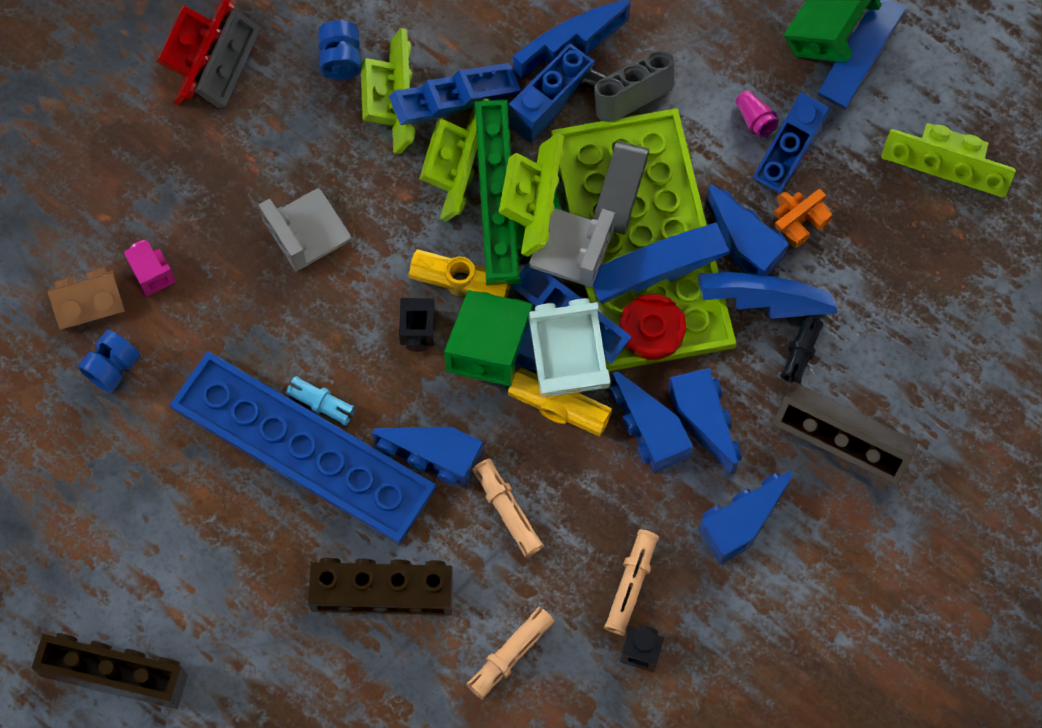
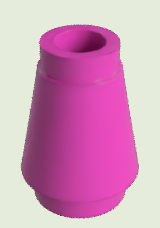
[735,90,779,138]

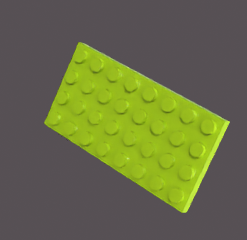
[552,108,736,371]

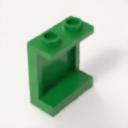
[783,0,882,63]
[444,290,533,386]

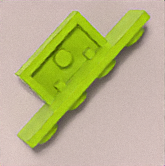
[361,28,415,154]
[419,98,489,222]
[881,123,1016,197]
[499,133,564,257]

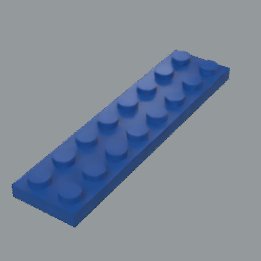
[169,351,437,545]

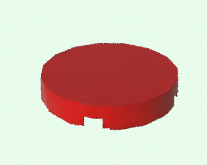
[619,294,686,360]

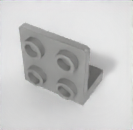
[258,188,351,272]
[529,208,615,287]

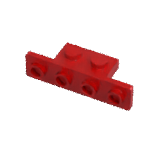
[156,0,235,106]

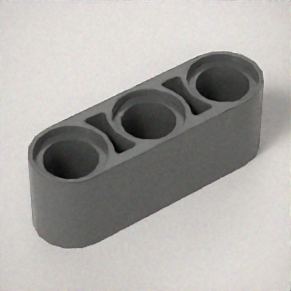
[594,51,675,122]
[594,141,649,235]

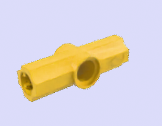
[408,249,511,298]
[508,367,612,437]

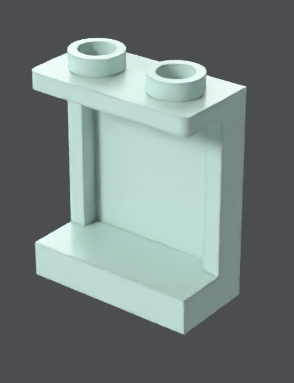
[529,298,610,398]

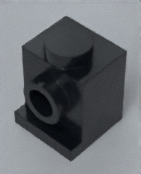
[399,298,436,352]
[620,625,664,673]

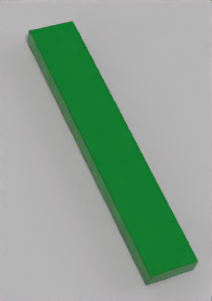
[475,100,520,286]

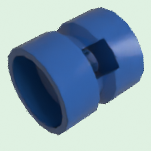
[318,20,361,80]
[77,329,141,394]

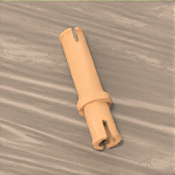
[472,458,544,557]
[604,529,659,636]
[466,607,555,700]

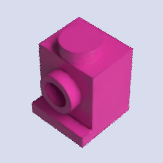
[124,240,176,297]

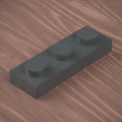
[194,10,261,109]

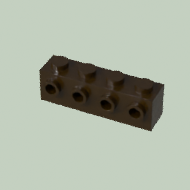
[772,382,918,485]
[308,558,453,615]
[31,633,188,710]

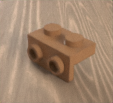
[47,267,125,330]

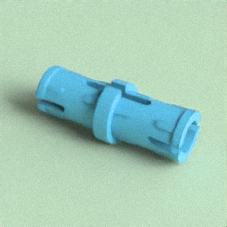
[286,376,356,426]

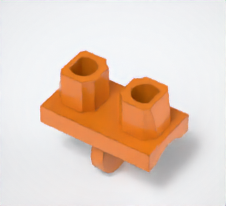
[773,188,833,249]

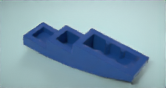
[513,0,631,79]
[818,0,907,110]
[389,63,521,125]
[593,222,730,304]
[511,261,632,364]
[698,272,837,319]

